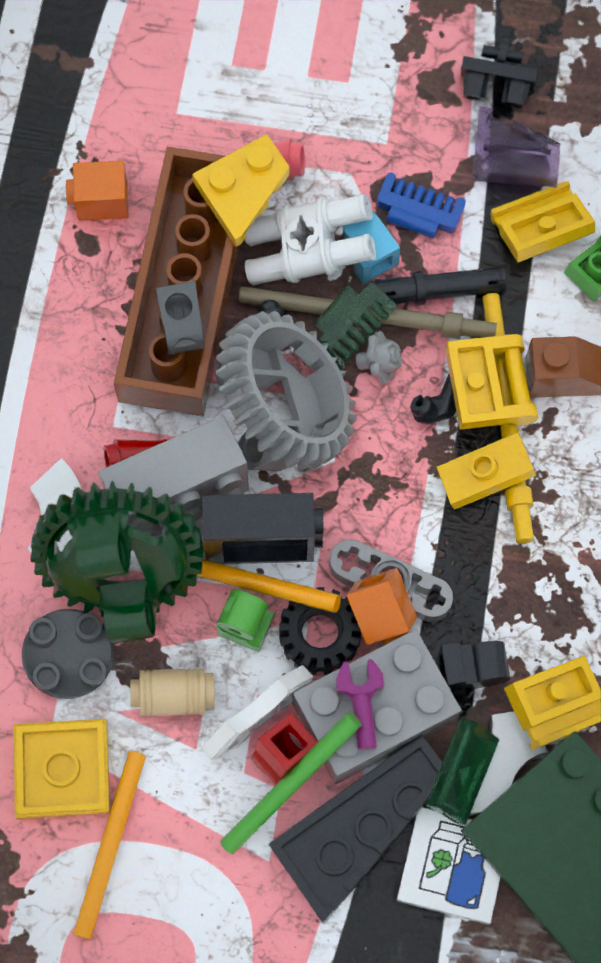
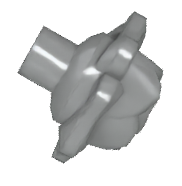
[356,331,402,384]

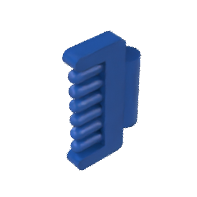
[376,172,466,239]

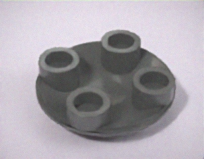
[22,609,114,699]

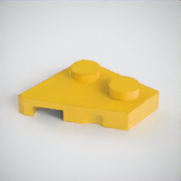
[192,134,289,247]

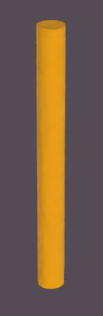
[197,559,341,613]
[73,751,146,940]

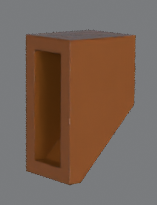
[525,336,601,398]

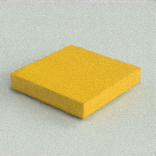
[13,719,110,820]

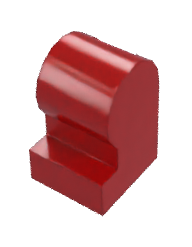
[250,713,318,786]

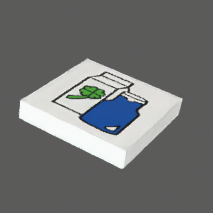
[396,808,500,925]

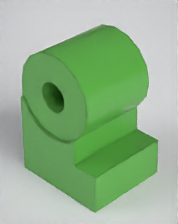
[216,589,275,652]

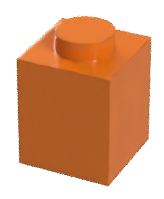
[66,161,129,221]
[346,568,417,645]

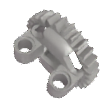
[215,311,357,471]

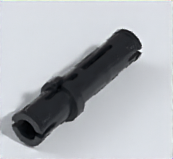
[374,266,506,306]

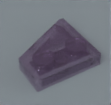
[472,106,560,187]

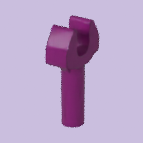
[336,659,384,751]

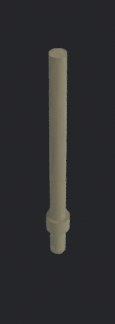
[239,286,497,339]

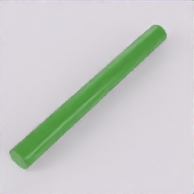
[221,712,362,854]

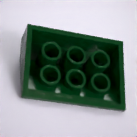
[460,731,601,963]

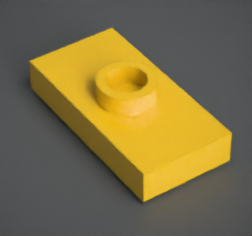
[437,432,537,510]

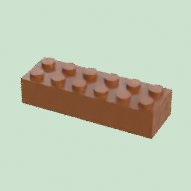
[114,146,239,417]

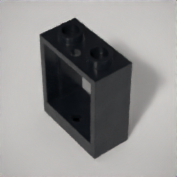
[202,493,324,564]

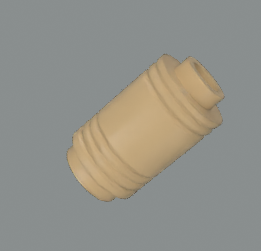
[130,668,215,716]

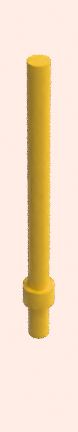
[482,293,534,544]

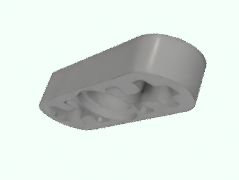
[329,539,453,622]

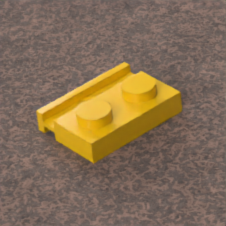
[491,181,595,262]
[504,655,601,751]

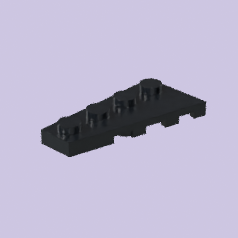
[269,735,450,925]

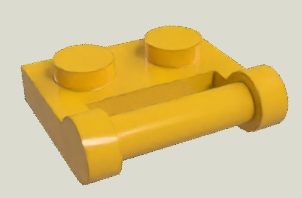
[445,334,539,430]

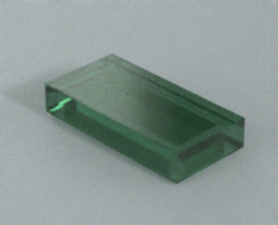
[426,718,500,826]

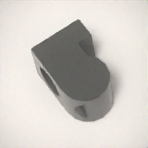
[156,281,205,354]

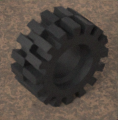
[279,587,362,675]

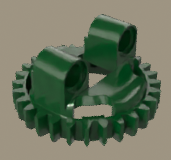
[30,481,203,644]

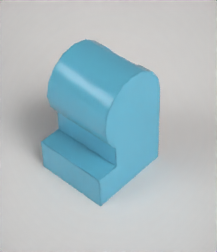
[343,211,400,285]

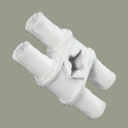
[245,194,376,286]

